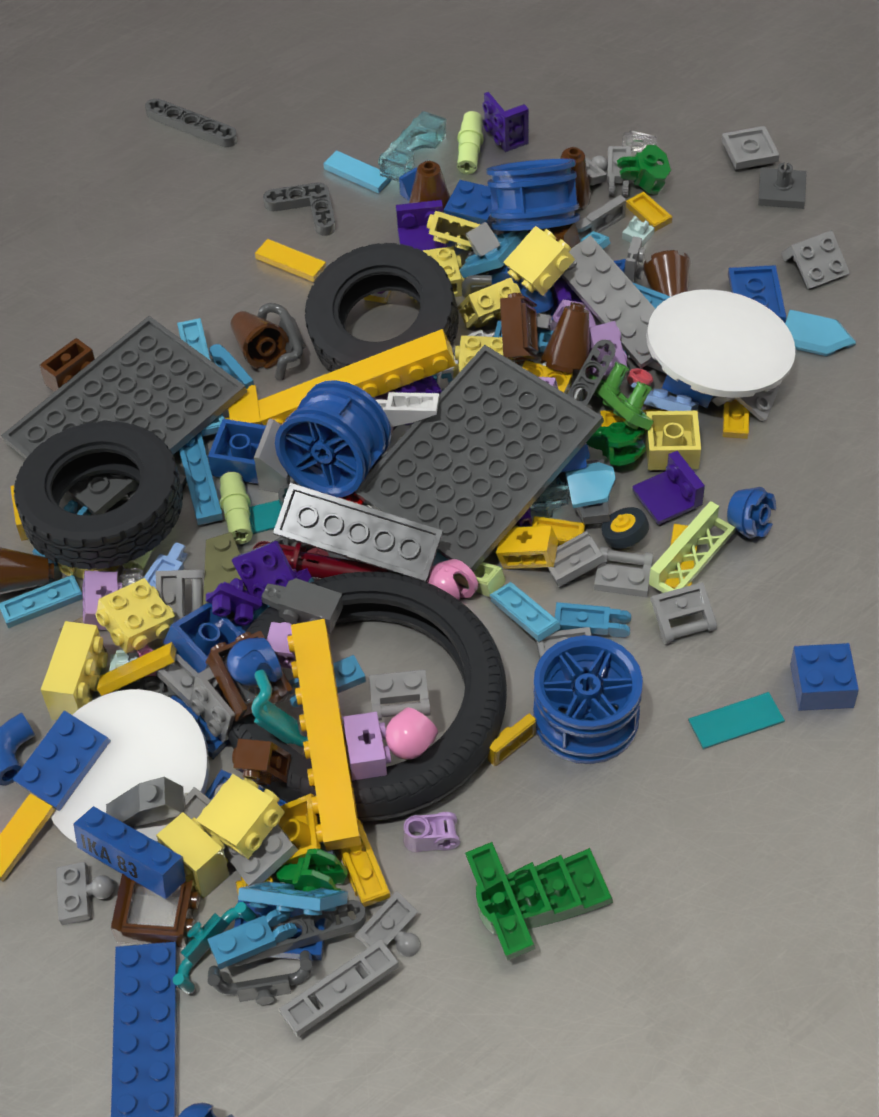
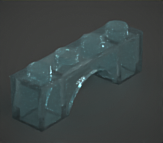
[378,111,446,182]

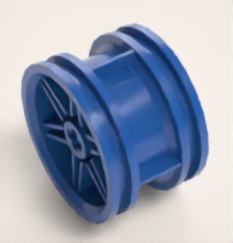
[486,158,580,231]
[275,380,392,497]
[533,635,643,764]

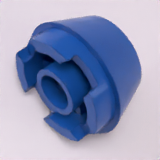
[727,487,776,538]

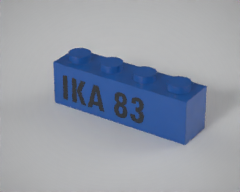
[73,806,186,899]

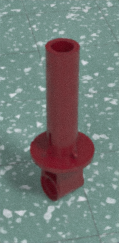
[253,541,389,579]

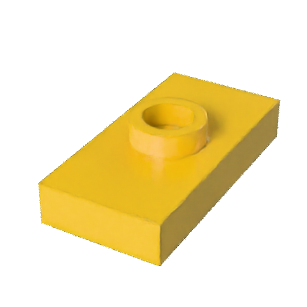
[488,713,536,767]

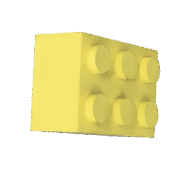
[41,621,108,721]

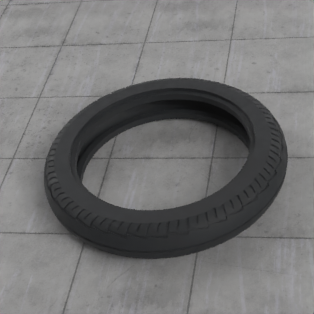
[222,571,507,821]

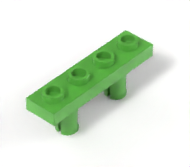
[588,362,654,430]

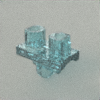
[531,476,569,518]

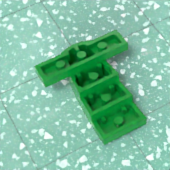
[465,842,613,961]

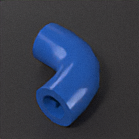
[0,712,36,786]

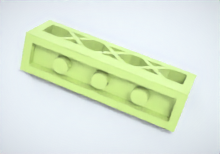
[649,501,735,593]

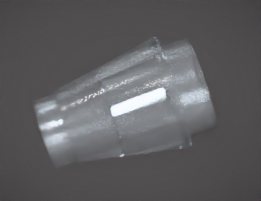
[622,130,657,153]

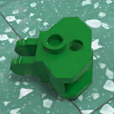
[617,145,671,194]
[586,421,646,466]
[276,849,348,891]

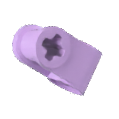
[403,812,460,852]

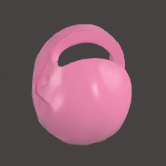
[427,559,478,600]
[386,707,438,760]

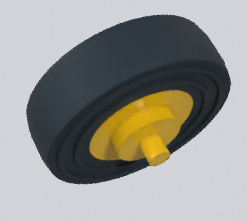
[601,507,649,548]

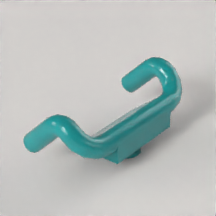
[251,670,308,748]
[173,902,256,994]

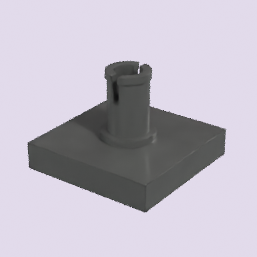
[758,162,807,209]

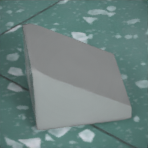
[466,222,500,256]

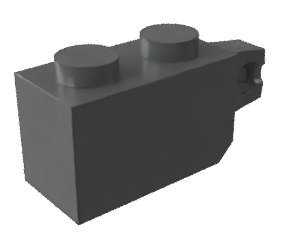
[262,578,343,634]

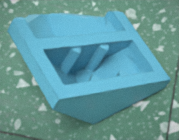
[565,462,616,508]

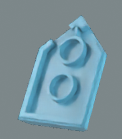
[785,309,856,356]

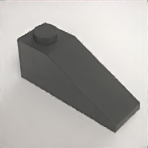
[106,777,184,828]

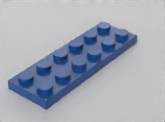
[111,942,177,1117]

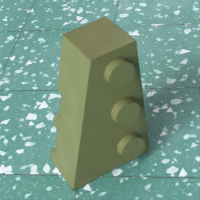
[203,532,249,619]

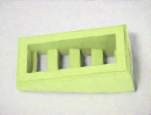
[453,562,505,597]

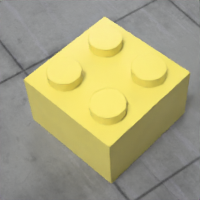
[645,410,701,470]
[156,812,230,899]

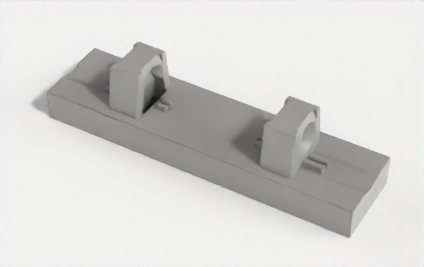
[279,940,399,1037]

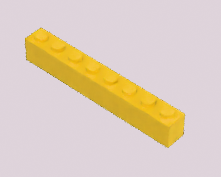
[258,329,456,425]
[287,619,362,851]

